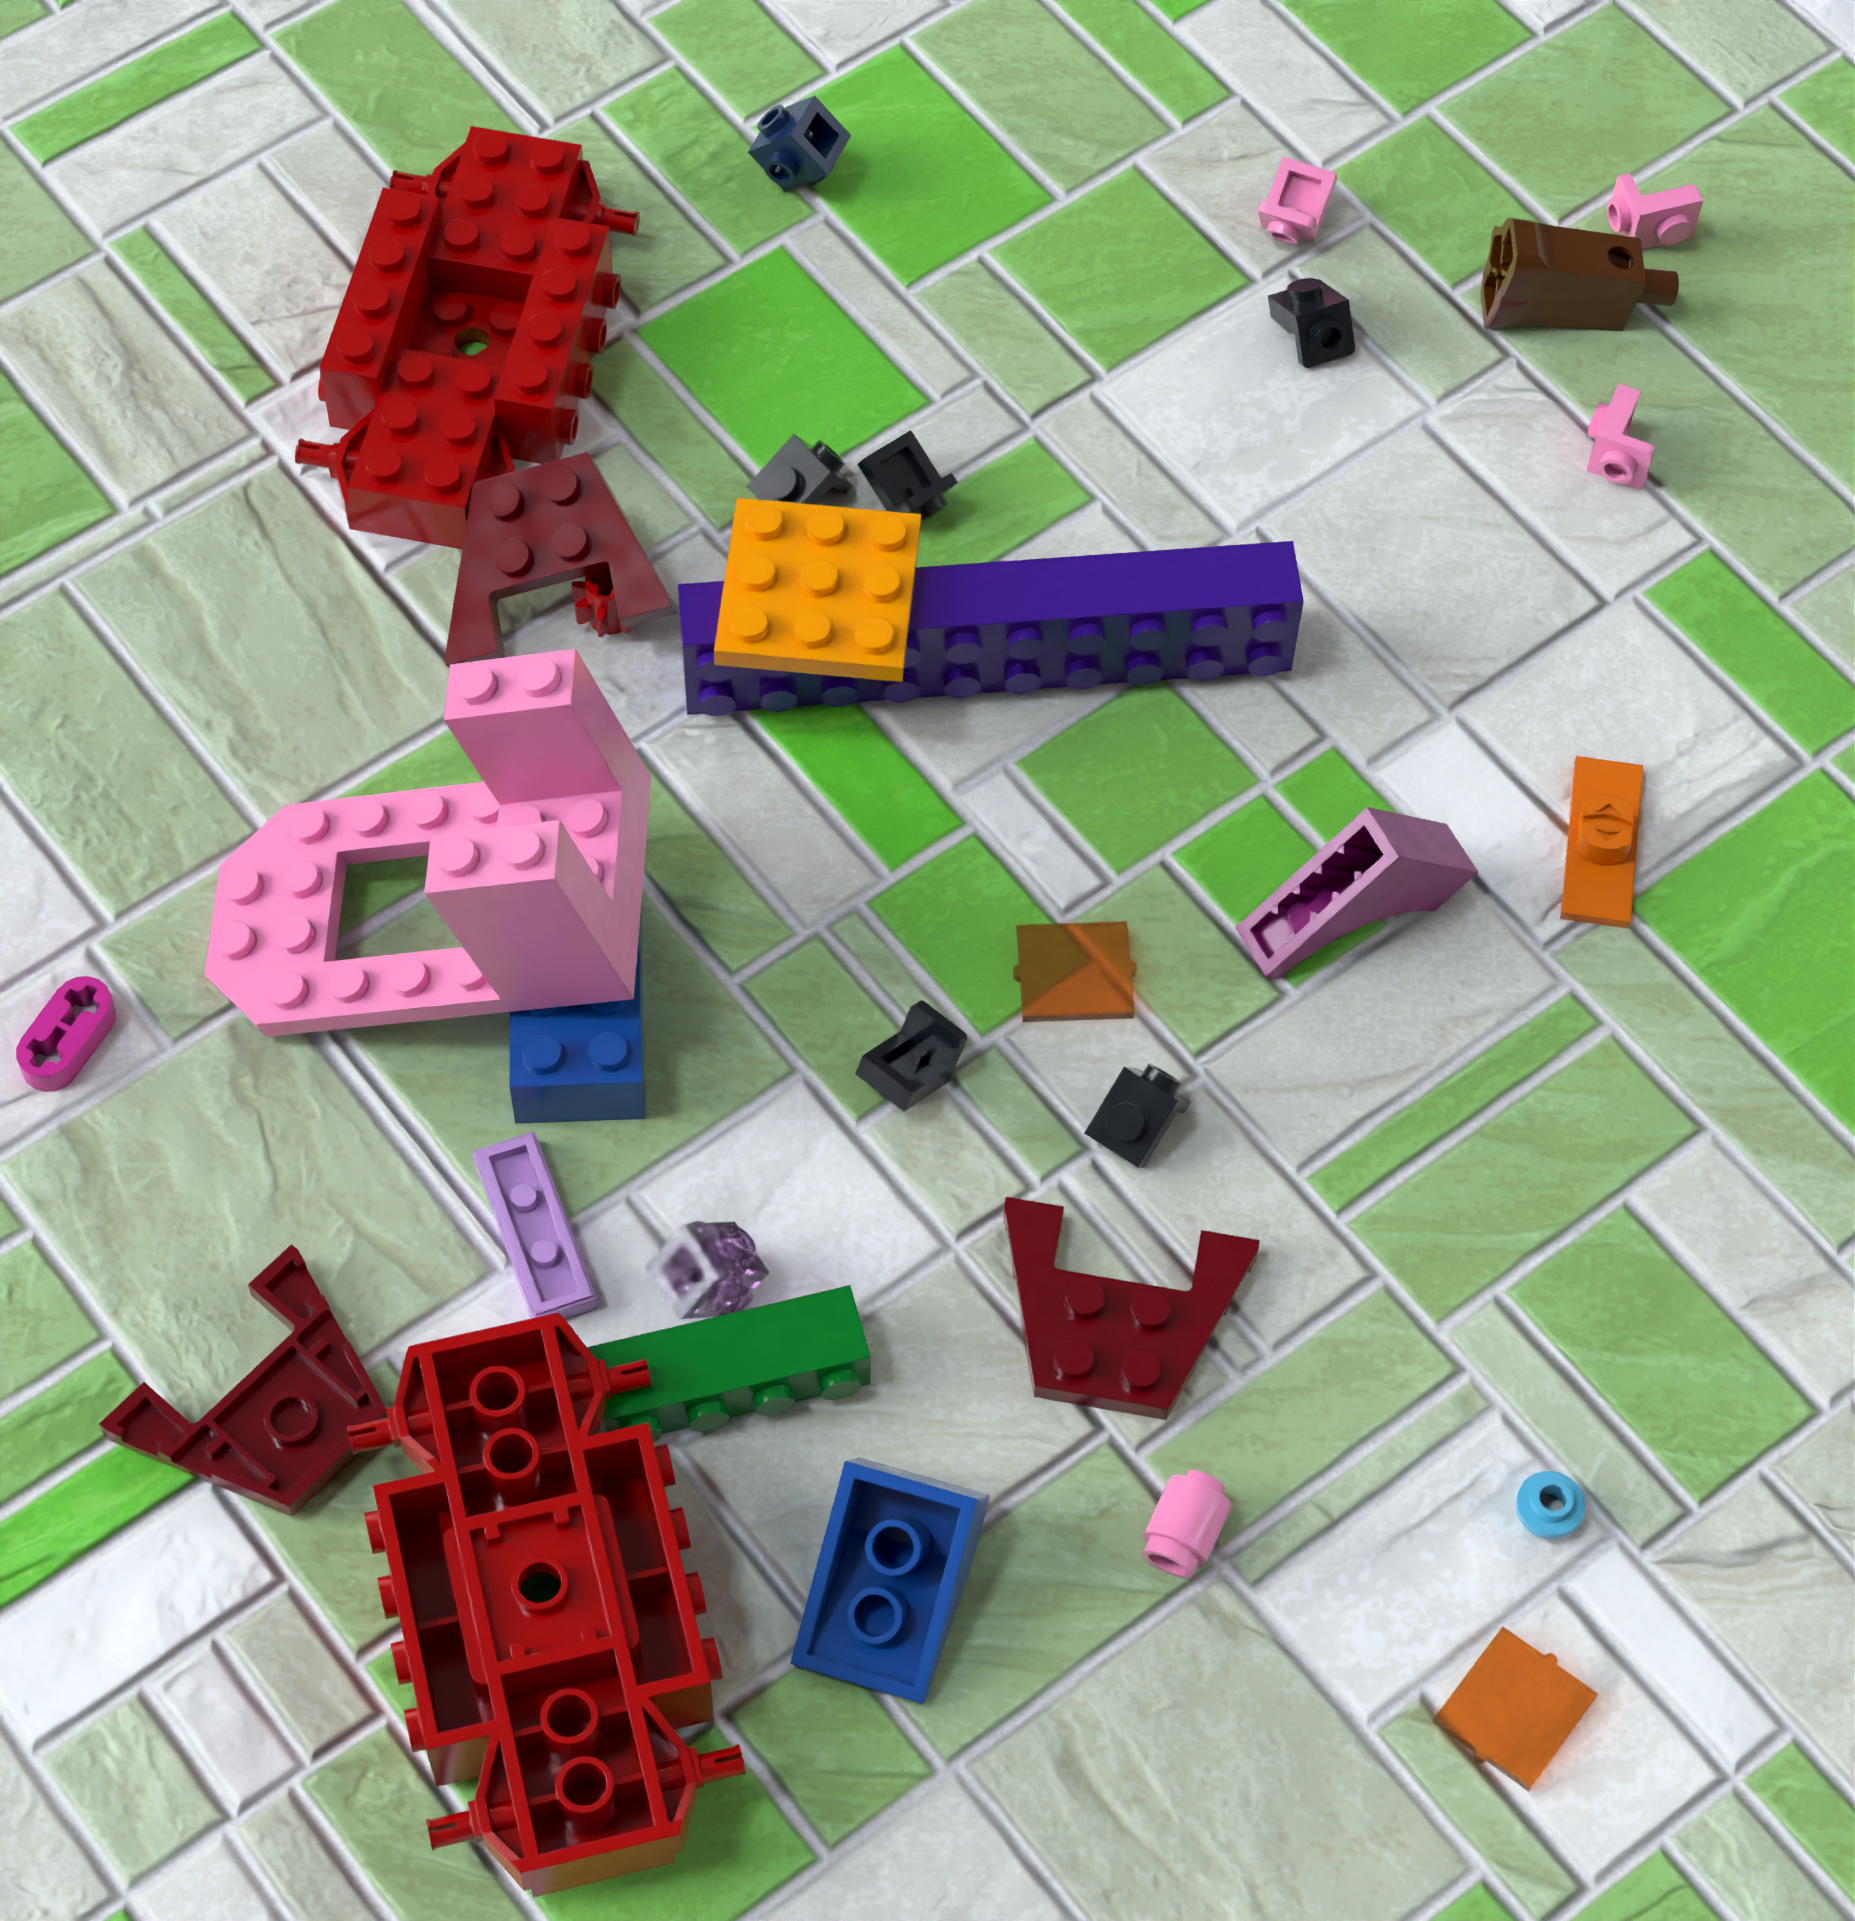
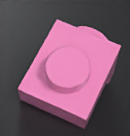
[1258,156,1338,244]
[1607,173,1703,250]
[1586,383,1655,489]

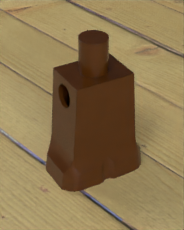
[1480,218,1679,331]

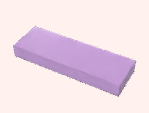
[472,1131,598,1319]

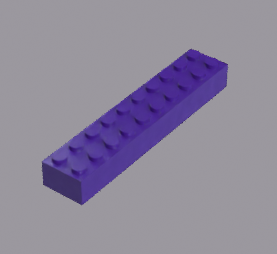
[678,541,1304,716]

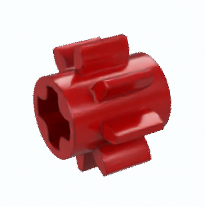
[571,570,631,637]

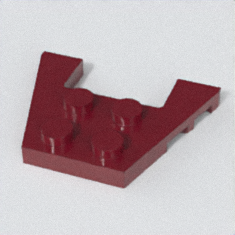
[445,452,678,668]
[1003,1197,1260,1420]
[99,1244,388,1517]

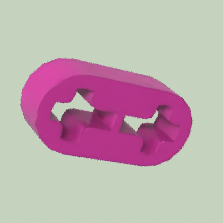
[16,976,116,1092]

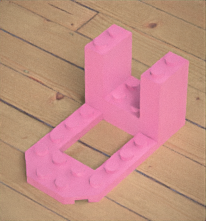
[204,649,652,1037]

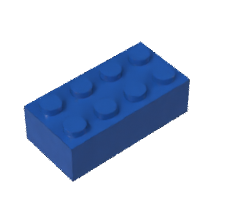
[509,906,645,1124]

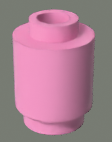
[1142,1470,1232,1578]

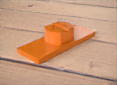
[1560,756,1643,929]

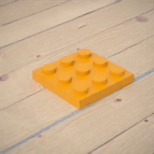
[714,498,921,682]

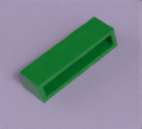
[587,1285,871,1443]

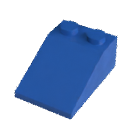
[790,1458,990,1704]

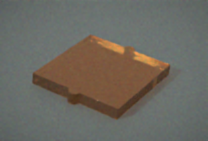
[1013,921,1137,1022]
[1433,1626,1598,1792]

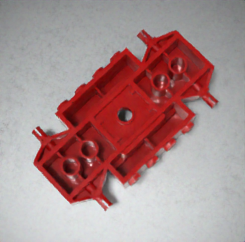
[295,126,640,549]
[347,1313,746,1898]

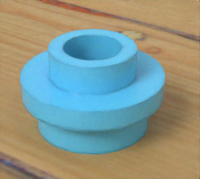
[1515,1471,1585,1539]

